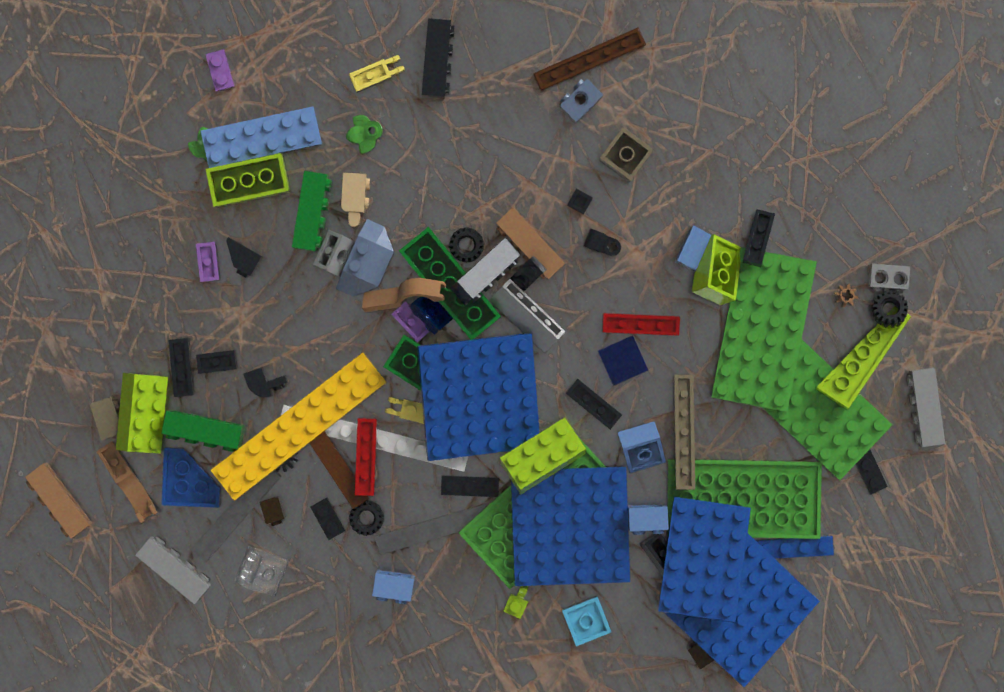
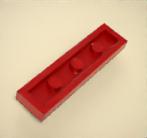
[602,313,680,336]
[355,418,377,496]

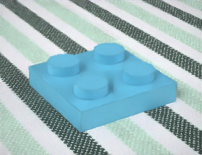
[562,596,611,646]

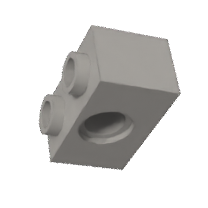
[313,230,355,277]

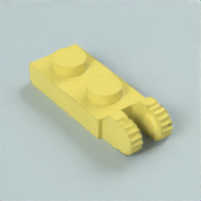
[349,55,405,92]
[385,397,424,424]

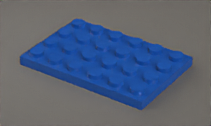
[658,497,751,623]

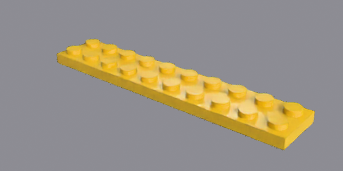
[210,352,387,501]

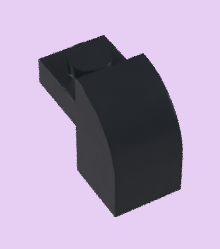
[243,367,288,397]

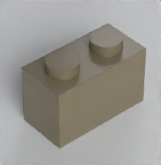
[89,396,120,441]

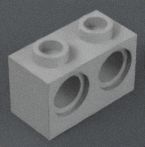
[868,264,910,293]

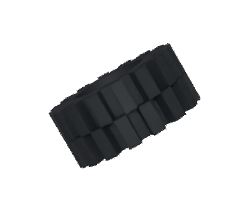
[449,227,484,262]
[873,290,908,328]
[349,501,384,536]

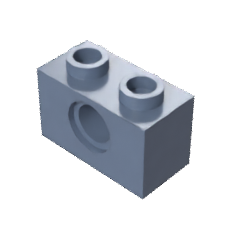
[560,79,603,123]

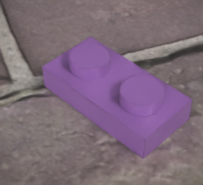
[205,49,235,92]
[196,242,220,282]
[392,301,431,342]

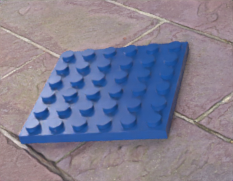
[417,333,540,461]
[511,467,630,586]
[664,533,820,687]

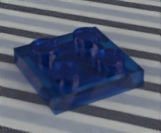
[409,296,453,335]
[598,335,648,386]

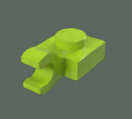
[503,586,529,619]

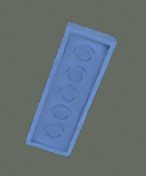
[200,107,322,168]

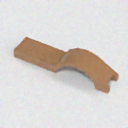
[362,278,446,312]
[96,441,158,524]

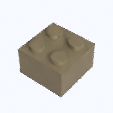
[599,127,654,182]

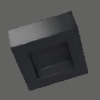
[567,188,593,215]

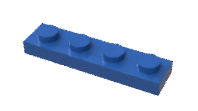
[756,536,834,559]

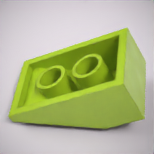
[692,234,741,305]

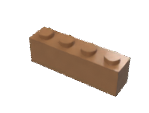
[496,208,565,279]
[25,462,92,539]

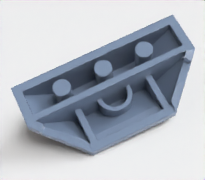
[336,219,394,297]

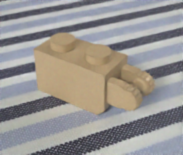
[341,173,370,228]

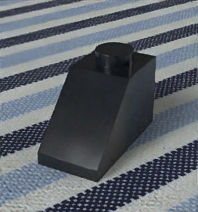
[226,237,263,278]

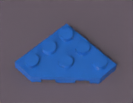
[162,448,221,508]

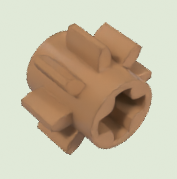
[834,284,859,307]

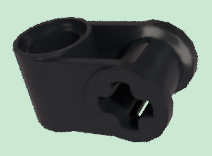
[583,228,621,256]

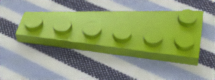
[816,306,911,410]

